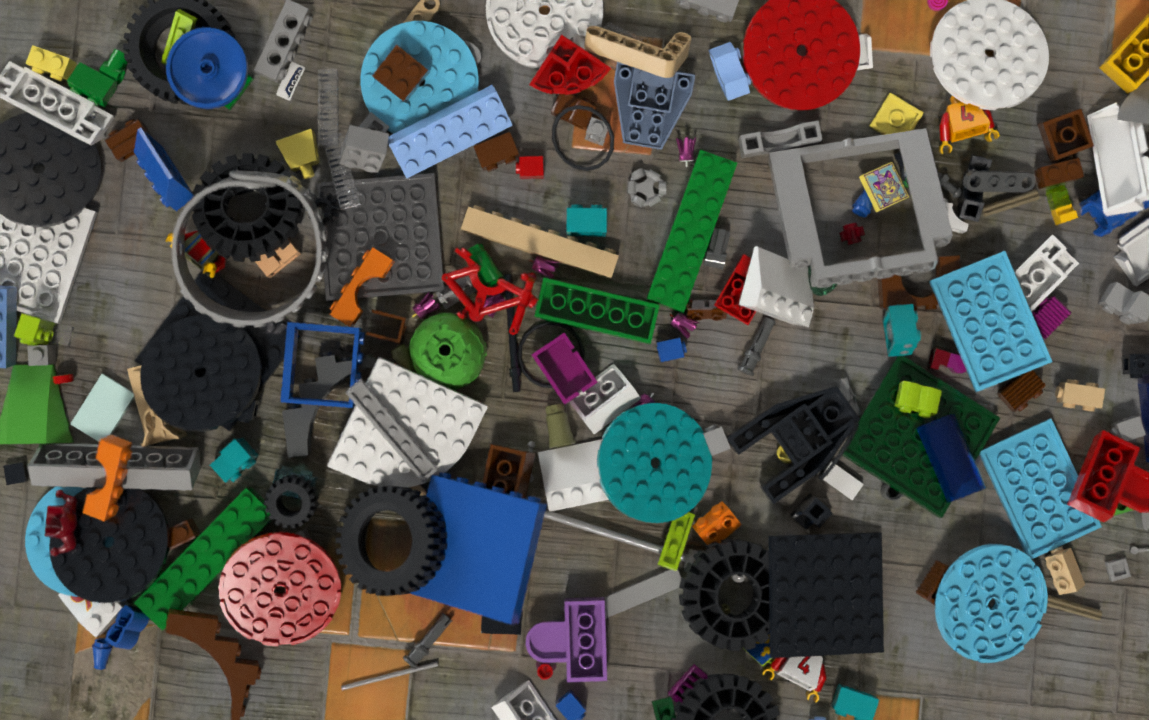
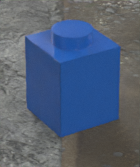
[656,338,687,363]
[555,689,586,720]

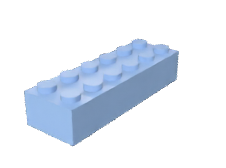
[388,85,513,178]

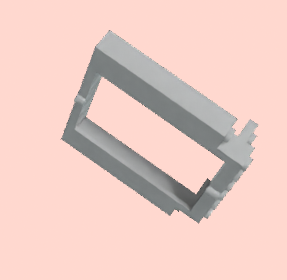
[768,128,953,288]

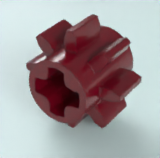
[839,222,865,245]

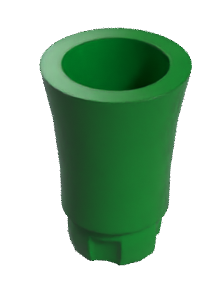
[468,244,505,287]

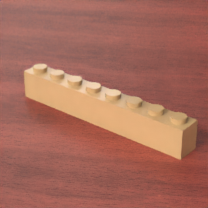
[461,205,619,279]

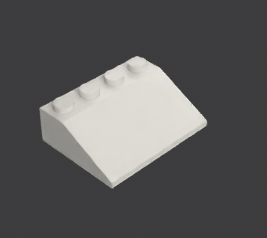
[739,246,814,327]
[538,439,609,512]

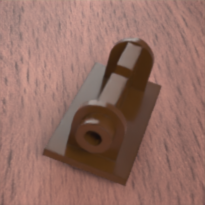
[687,300,727,321]

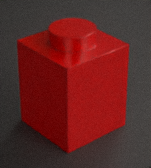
[516,156,544,179]

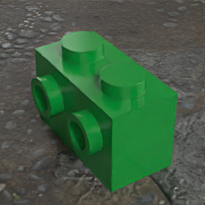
[67,62,117,108]

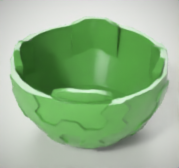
[409,313,487,390]

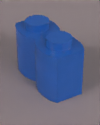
[105,605,149,650]

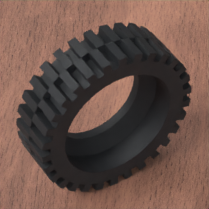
[123,0,235,105]
[336,486,447,596]

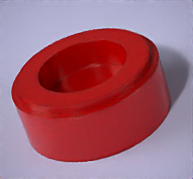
[52,374,74,384]

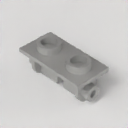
[436,275,477,310]

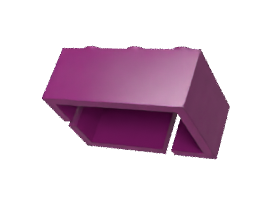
[532,333,598,404]

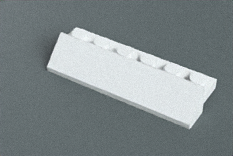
[0,61,114,146]
[1014,234,1079,312]

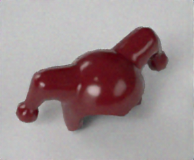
[44,490,77,556]

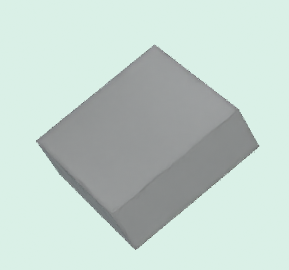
[1105,557,1131,582]

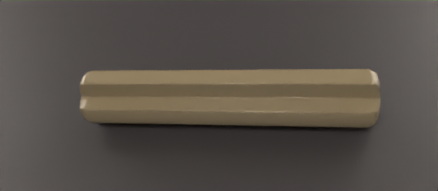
[982,190,1039,217]
[1047,595,1102,621]

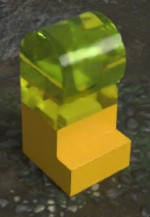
[1046,185,1078,226]

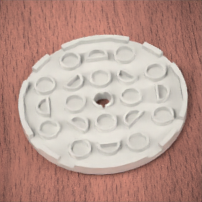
[486,0,603,69]
[930,0,1049,110]

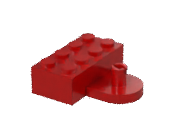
[1067,430,1149,523]

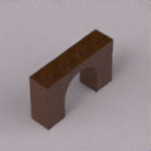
[878,256,960,311]

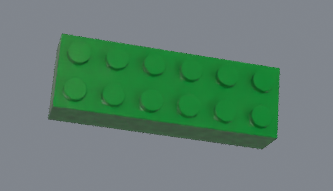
[534,278,660,345]

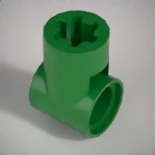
[99,49,128,85]

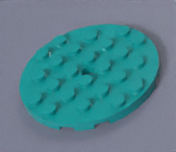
[597,403,712,523]

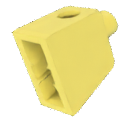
[276,129,320,179]

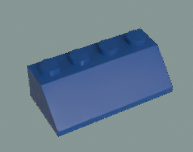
[134,127,195,211]

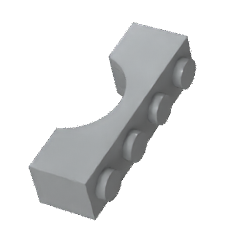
[738,120,822,158]

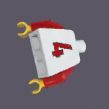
[763,656,827,702]

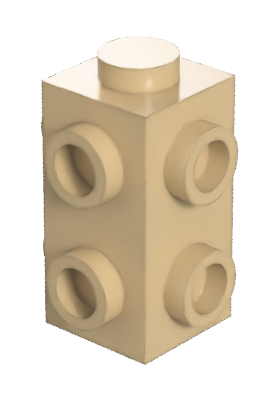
[1055,379,1105,412]
[1045,547,1085,595]

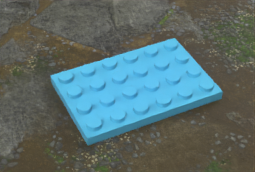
[929,251,1052,392]
[979,418,1102,559]

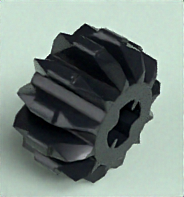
[306,192,341,226]

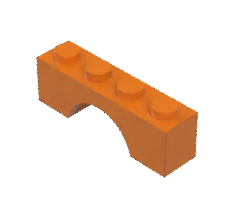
[330,247,395,327]
[83,434,132,521]

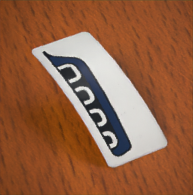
[276,62,305,101]

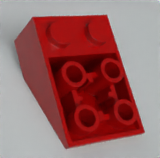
[714,254,757,325]

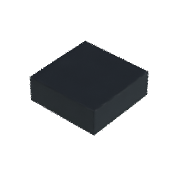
[3,462,28,485]

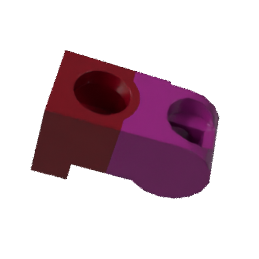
[927,348,966,374]

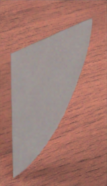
[1117,80,1149,124]

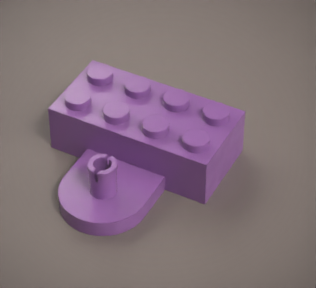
[526,597,607,682]

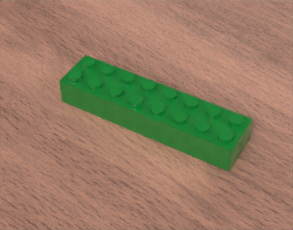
[646,150,737,313]
[134,487,274,631]

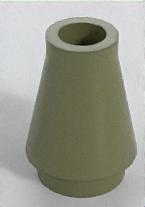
[390,343,415,371]

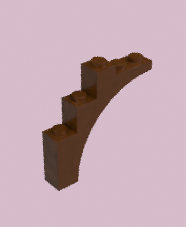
[165,609,261,720]

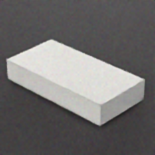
[823,461,864,500]

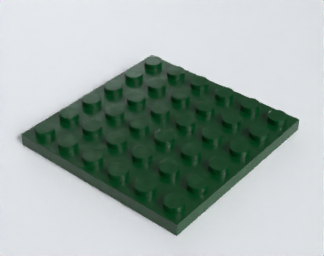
[839,356,1000,518]

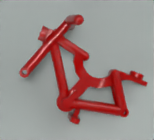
[442,247,539,335]

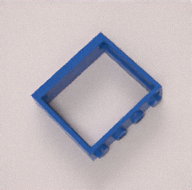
[281,322,365,408]

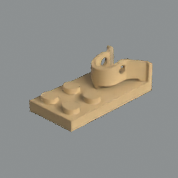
[127,365,187,447]

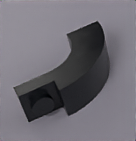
[958,154,992,222]

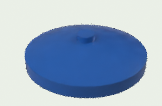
[166,28,248,109]

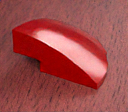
[529,34,611,95]

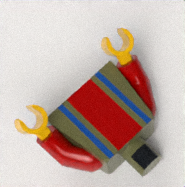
[165,230,226,278]

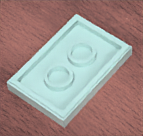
[70,374,135,442]

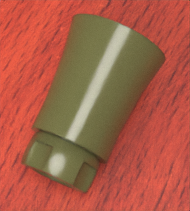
[545,404,576,449]

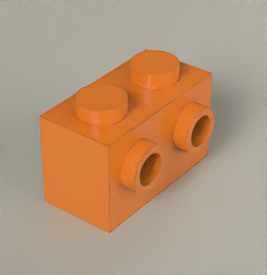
[692,501,742,545]

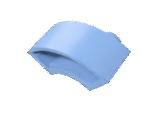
[709,42,751,101]

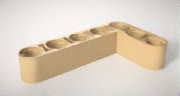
[584,26,691,78]

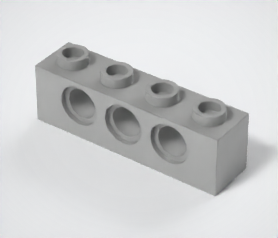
[254,0,312,84]

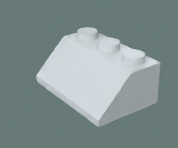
[569,363,641,434]
[491,680,556,720]

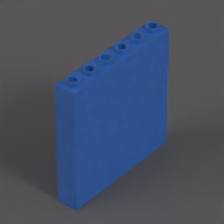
[410,472,547,624]

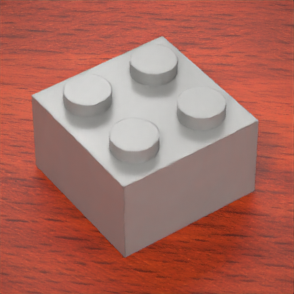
[339,125,389,173]

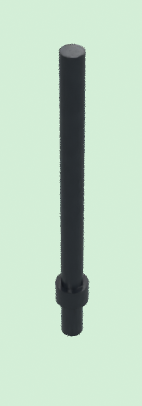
[504,274,521,392]

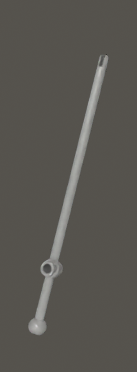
[544,510,746,583]

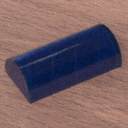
[917,413,986,503]

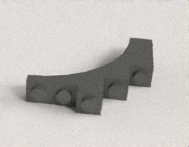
[282,352,378,458]

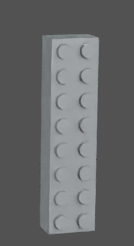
[28,443,201,491]

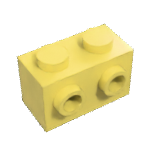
[26,45,77,82]

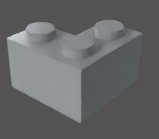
[1098,282,1149,325]

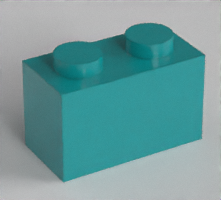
[831,683,879,720]

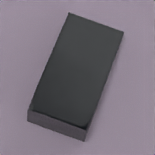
[481,614,522,635]

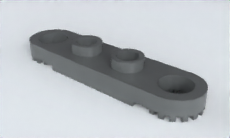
[963,170,1035,192]

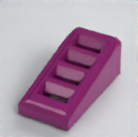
[667,664,708,703]

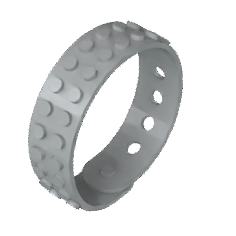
[172,171,329,327]

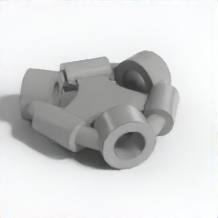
[628,168,666,208]

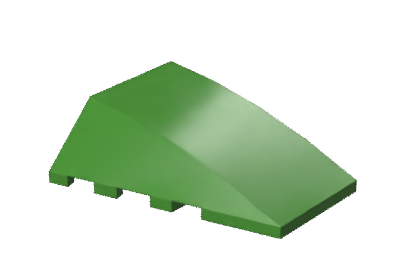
[0,364,74,444]

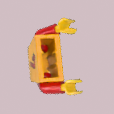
[939,96,1000,154]

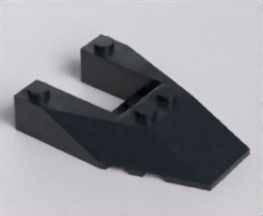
[726,386,860,504]

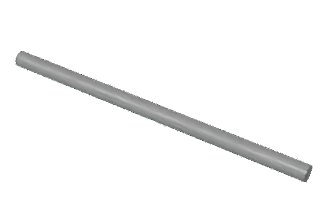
[341,661,438,690]

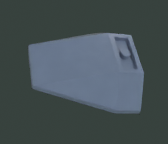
[614,62,695,150]

